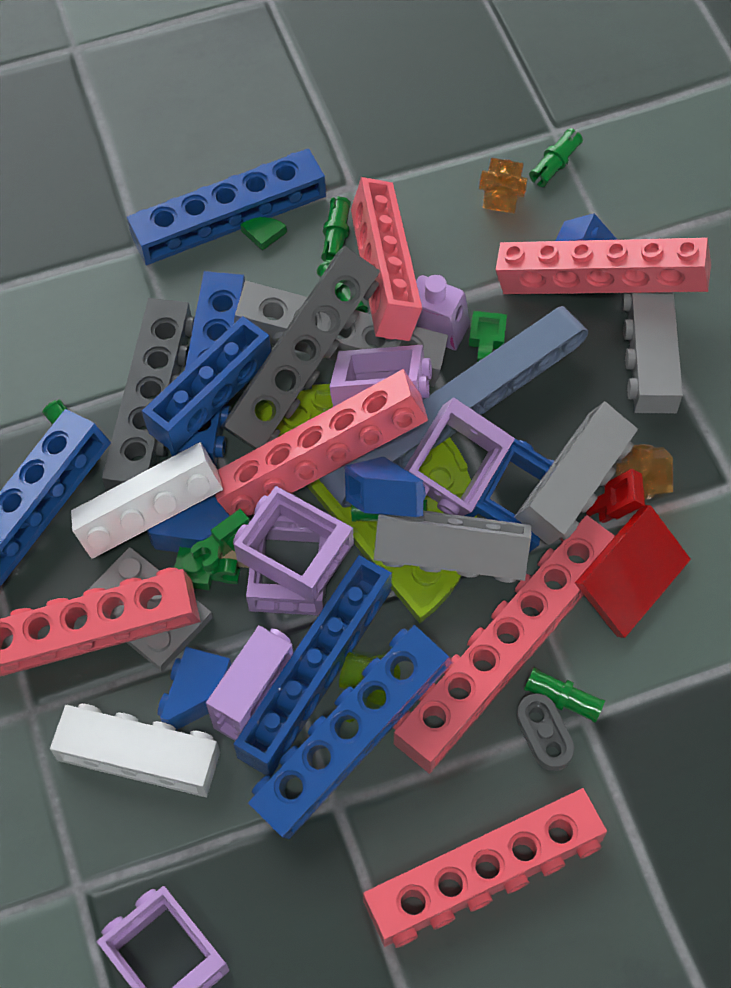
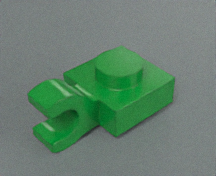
[469,311,507,362]
[190,509,250,573]
[174,547,240,590]

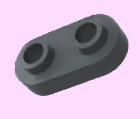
[517,694,574,771]

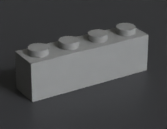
[621,292,683,413]
[514,401,638,545]
[374,511,532,583]

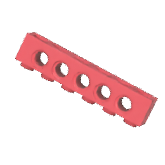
[351,177,422,341]
[496,238,711,294]
[216,369,428,517]
[0,568,201,677]
[363,788,607,948]

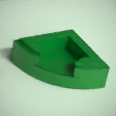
[240,217,287,251]

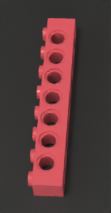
[393,515,615,774]

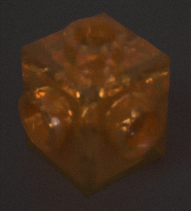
[479,158,528,214]
[616,444,673,499]

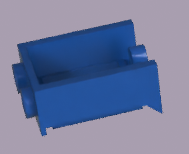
[464,439,554,553]

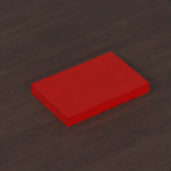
[575,505,691,638]

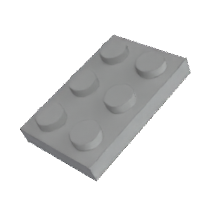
[82,547,213,672]

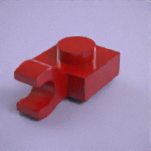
[586,469,645,523]

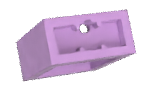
[329,345,432,407]
[404,398,515,516]
[233,486,354,603]
[246,514,327,615]
[206,625,293,741]
[96,886,230,988]

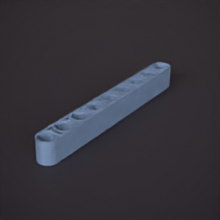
[319,306,588,508]

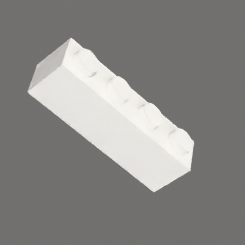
[71,442,223,559]
[50,703,220,798]

